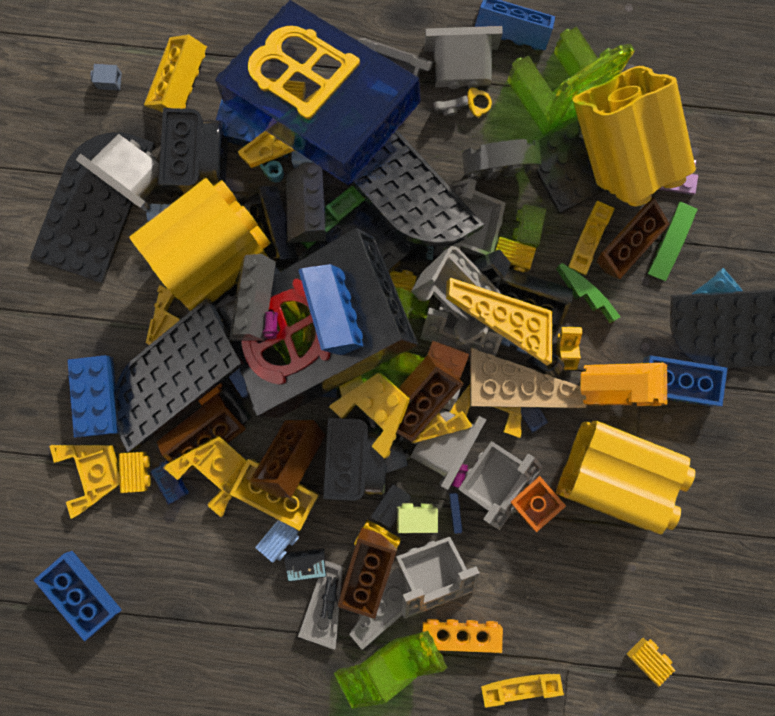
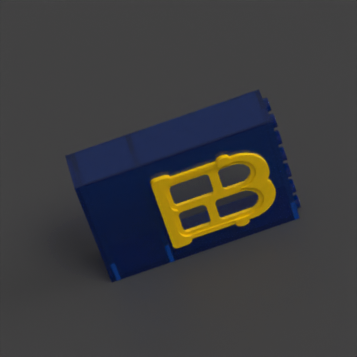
[215,0,421,185]

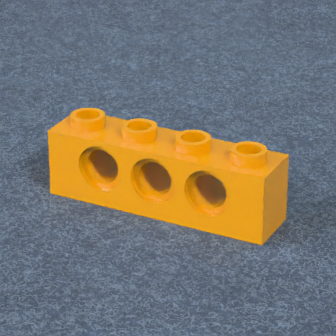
[422,619,503,653]

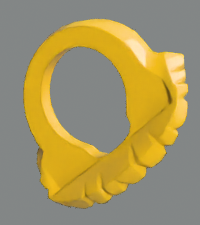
[468,87,492,118]

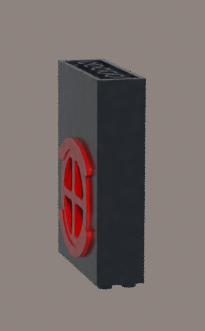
[220,228,418,418]

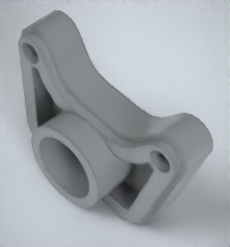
[433,96,468,117]

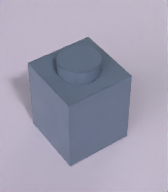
[90,64,122,91]

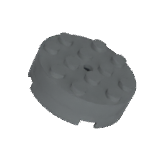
[462,139,542,180]

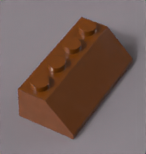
[597,197,669,279]
[396,354,464,442]
[156,395,246,476]
[249,420,326,498]
[337,528,397,619]

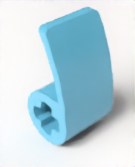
[259,161,284,183]

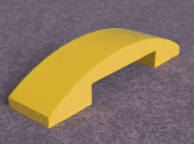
[568,201,614,275]
[481,674,564,708]

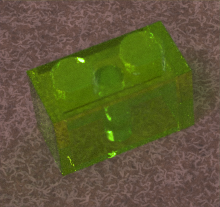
[512,204,546,249]

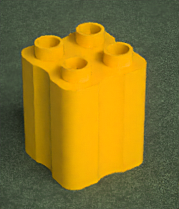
[573,66,696,206]
[129,178,271,311]
[556,421,695,535]

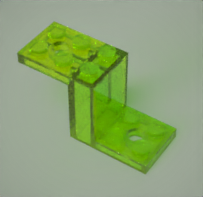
[334,631,447,709]

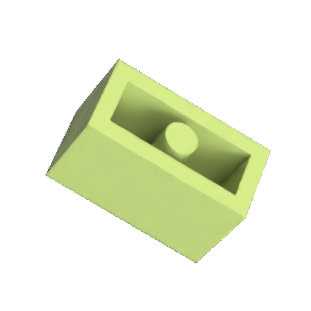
[397,503,438,533]

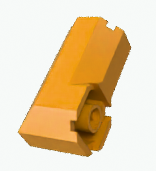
[580,363,667,406]

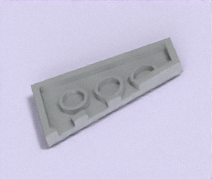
[298,560,343,650]
[349,566,407,649]

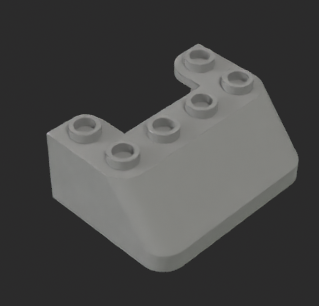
[411,246,501,345]

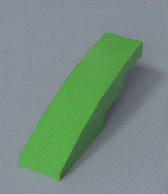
[300,186,365,249]
[647,201,697,281]
[556,263,620,323]

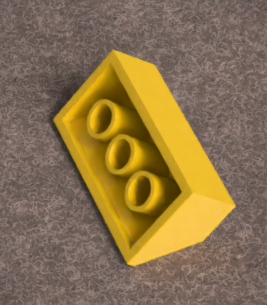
[144,35,207,112]
[230,458,319,531]

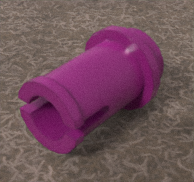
[262,312,279,339]
[451,464,469,487]

